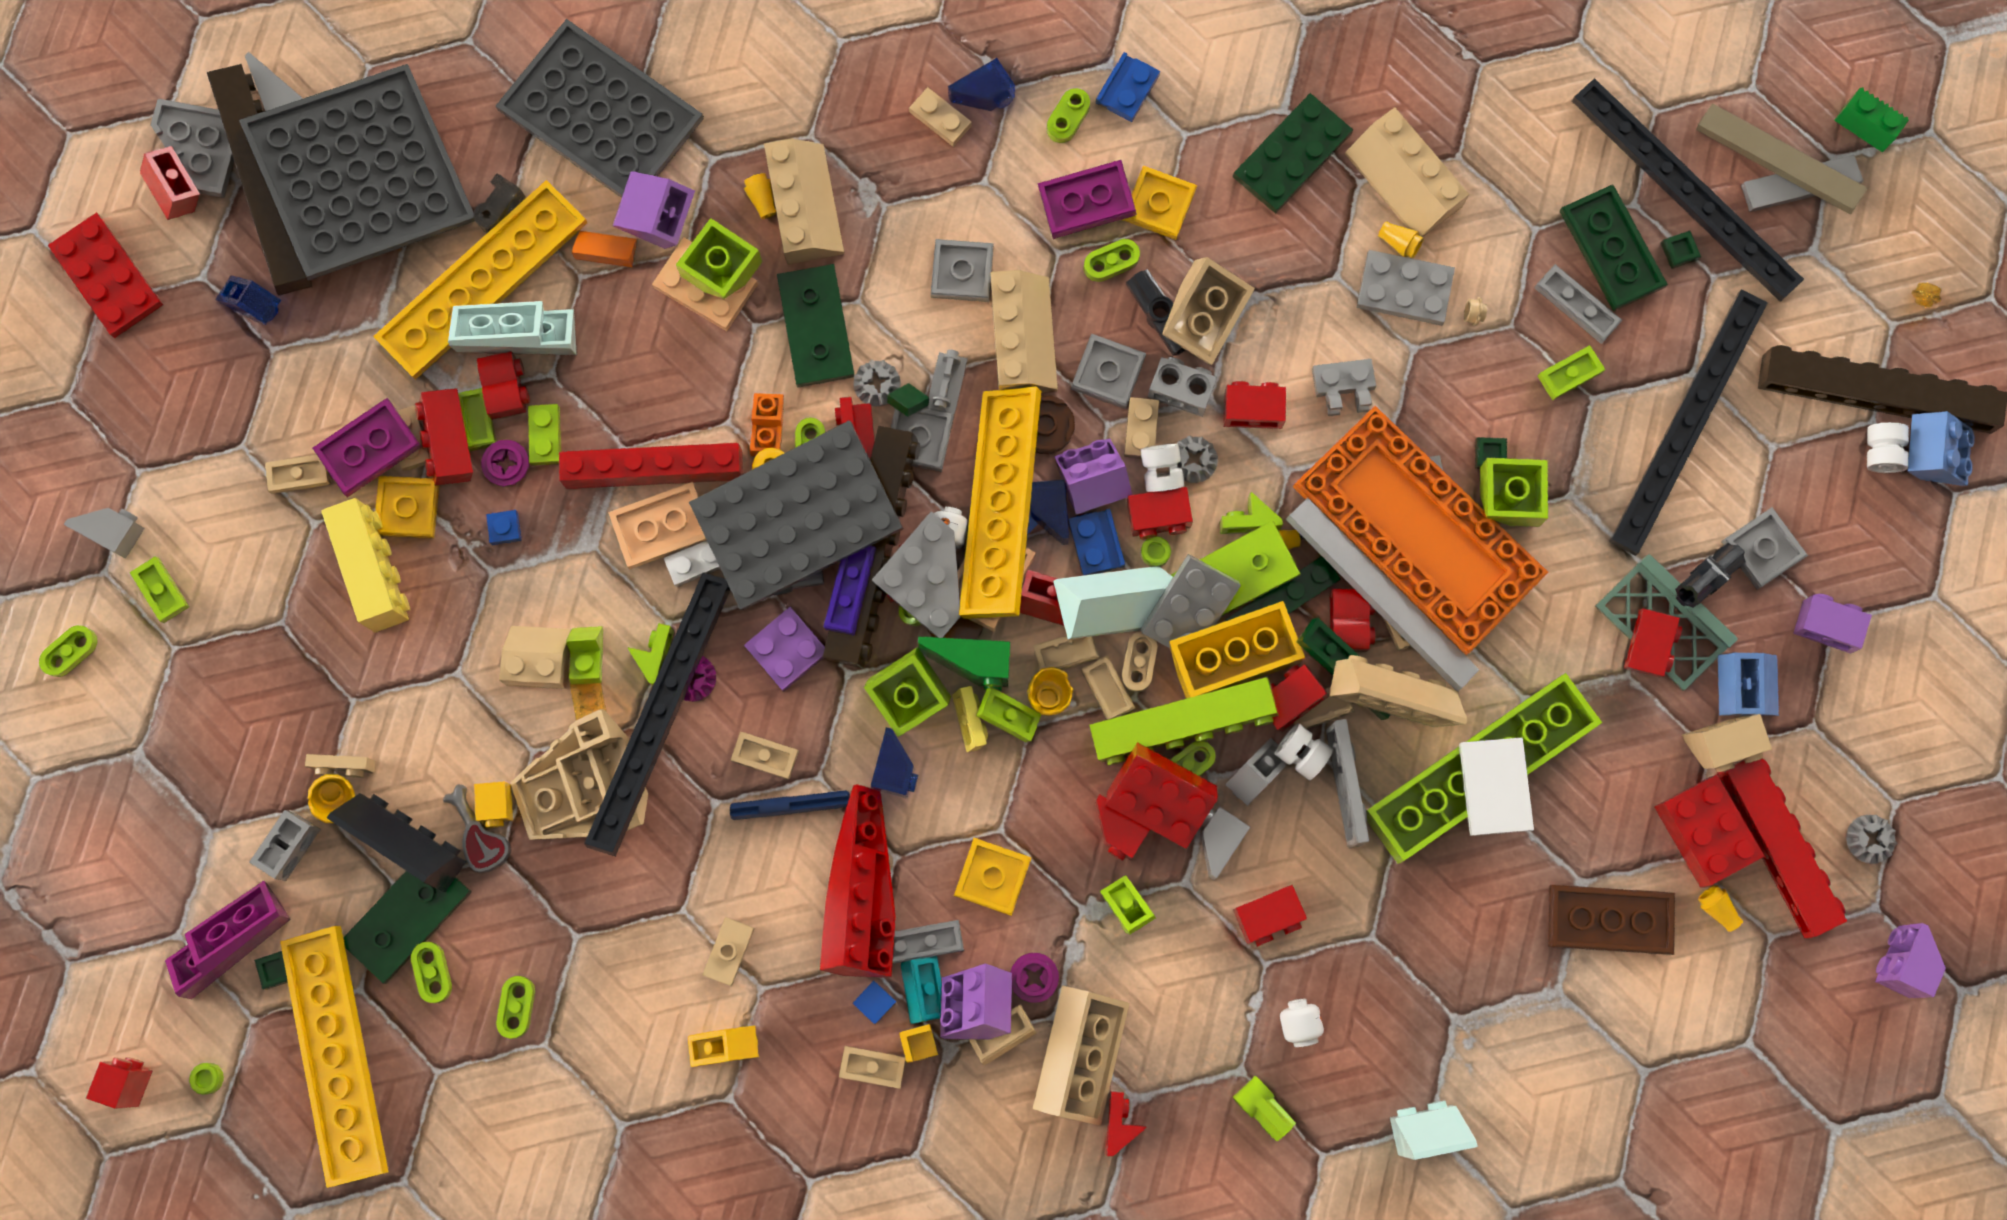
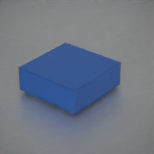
[853,980,896,1025]

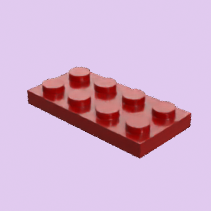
[48,212,163,338]

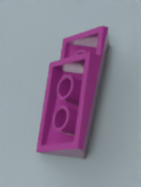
[165,880,291,1000]

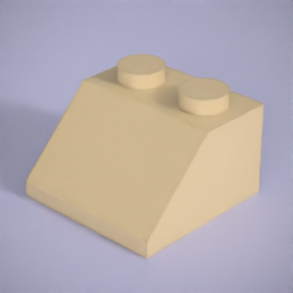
[499,626,572,689]
[1682,714,1772,772]

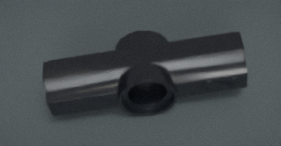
[1126,269,1186,356]
[1675,543,1746,608]

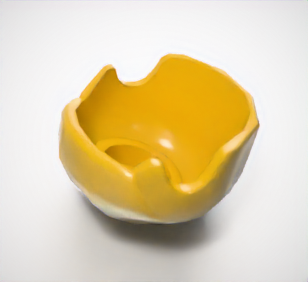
[1027,667,1073,716]
[308,774,355,823]

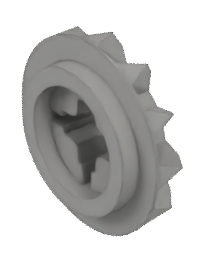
[854,360,901,406]
[1177,436,1218,483]
[1846,815,1898,864]

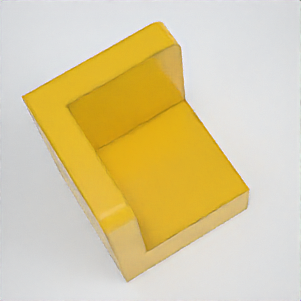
[899,1024,938,1063]

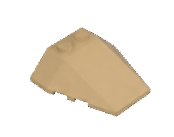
[510,709,648,840]

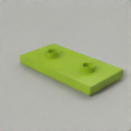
[1171,521,1301,617]

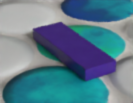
[823,546,876,635]

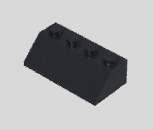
[327,793,467,892]

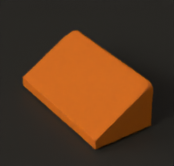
[572,231,637,267]

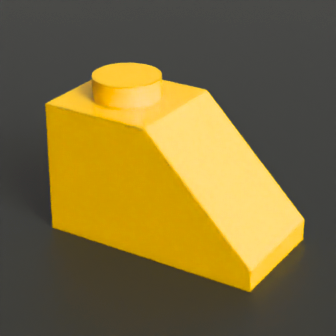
[688,1025,759,1067]

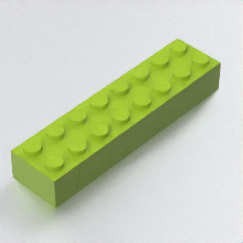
[1366,673,1602,864]

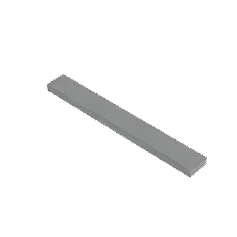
[1286,498,1479,692]

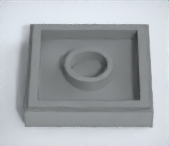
[931,239,994,302]
[1071,334,1146,409]
[891,408,954,472]
[1721,507,1808,590]

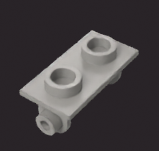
[926,350,968,414]

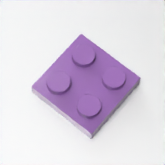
[744,607,825,692]

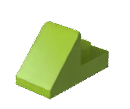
[1219,492,1283,534]
[628,623,674,686]
[566,626,603,685]
[1100,875,1156,935]

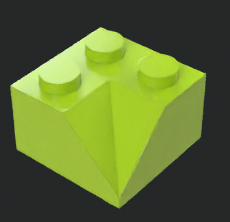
[676,218,762,299]
[1480,458,1548,527]
[864,647,951,737]

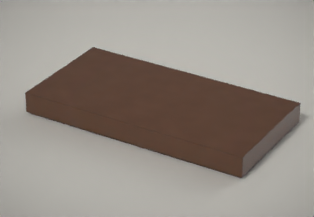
[1548,885,1675,955]

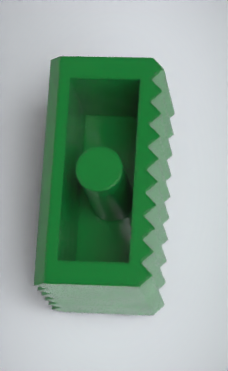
[1834,87,1909,153]

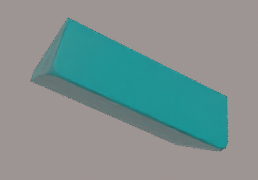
[900,956,942,1024]

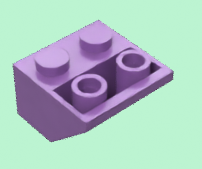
[613,171,695,249]
[1054,438,1133,514]
[1875,923,1946,998]
[940,963,1012,1040]

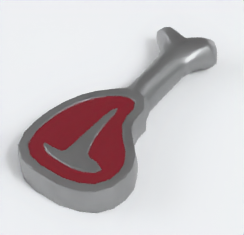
[443,784,511,873]

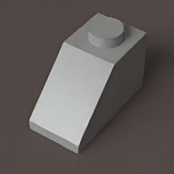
[64,508,145,559]
[1225,738,1287,806]
[1200,806,1250,880]

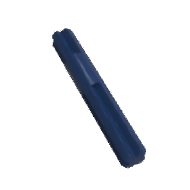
[730,790,850,820]

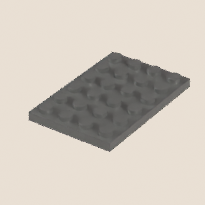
[496,19,704,198]
[689,420,904,610]

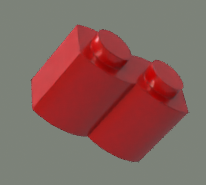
[477,351,530,420]
[1330,589,1375,652]

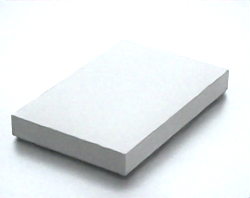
[1459,738,1534,836]

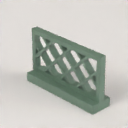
[1595,554,1738,691]

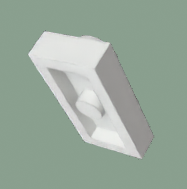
[664,540,720,587]

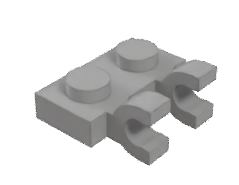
[1312,359,1376,416]

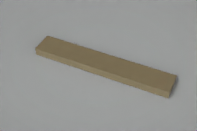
[1696,103,1868,215]

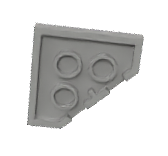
[150,99,234,198]
[871,511,961,638]

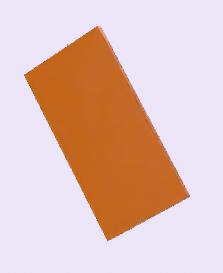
[1293,406,1548,656]

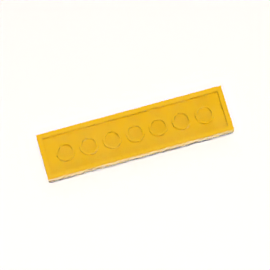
[373,180,588,380]
[959,387,1041,619]
[280,926,389,1188]

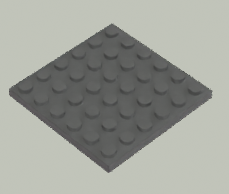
[239,64,476,281]

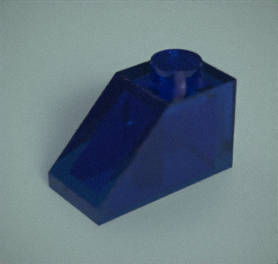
[948,58,1015,111]
[215,275,281,325]
[1030,480,1069,545]
[871,727,919,798]

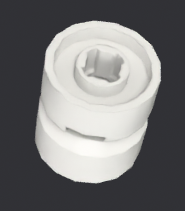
[1867,422,1909,473]
[1141,444,1184,492]
[1275,723,1333,780]

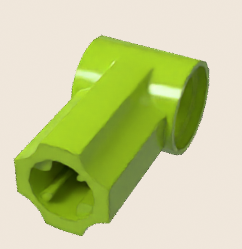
[1233,1076,1296,1141]

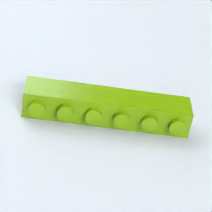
[1089,677,1279,766]

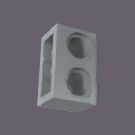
[1148,357,1217,417]
[249,810,321,881]

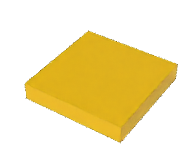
[1122,165,1197,240]
[375,476,439,538]
[954,838,1032,916]

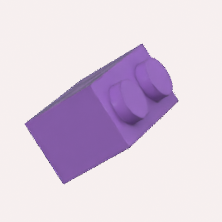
[1793,594,1872,654]

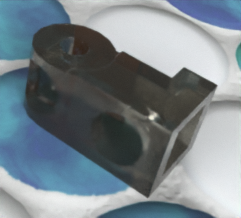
[473,173,526,233]

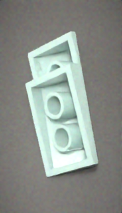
[448,301,577,355]
[1053,566,1173,639]

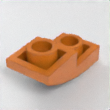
[750,393,784,456]

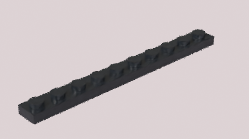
[1572,78,1804,302]
[1609,289,1768,556]
[584,573,730,857]

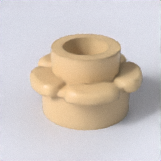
[1464,297,1487,326]

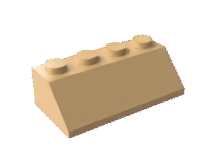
[1345,107,1470,237]
[764,138,844,265]
[991,270,1058,392]
[1329,655,1467,727]
[1033,986,1130,1126]

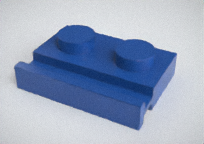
[1096,52,1160,122]
[1068,508,1125,576]

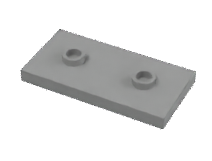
[1326,719,1369,848]

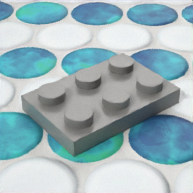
[1356,250,1455,326]
[1140,554,1241,648]

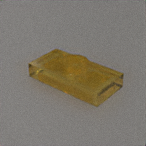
[568,673,607,720]

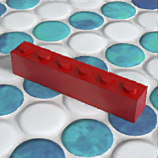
[559,443,743,489]
[1717,758,1847,939]

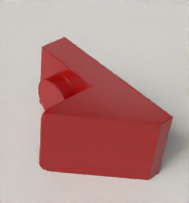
[1106,1091,1147,1156]

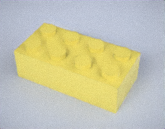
[321,498,410,633]

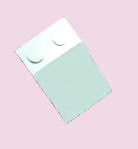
[1390,1101,1478,1160]

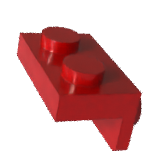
[835,397,875,459]

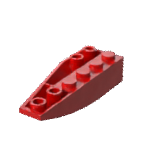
[820,784,896,978]

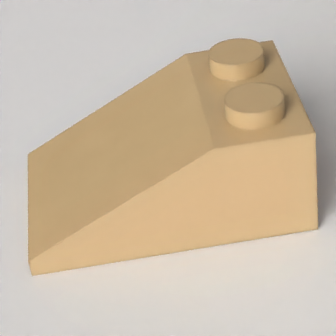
[1162,257,1255,365]

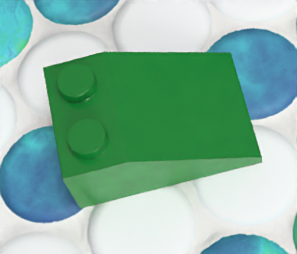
[918,637,1010,691]

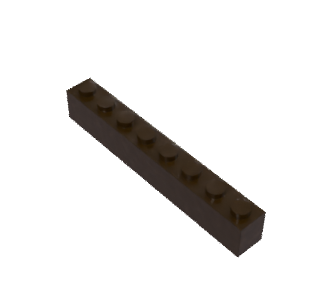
[207,64,312,296]
[1758,345,2007,434]
[823,426,920,669]

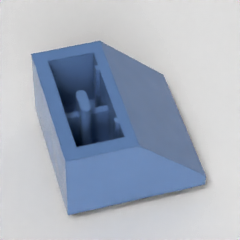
[1907,411,1975,486]
[1718,653,1779,716]

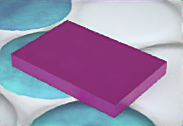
[1037,160,1137,239]
[312,398,422,498]

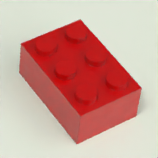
[1106,742,1218,849]
[1654,775,1765,888]

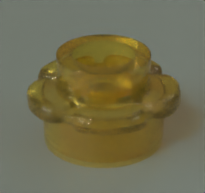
[1912,283,1942,307]

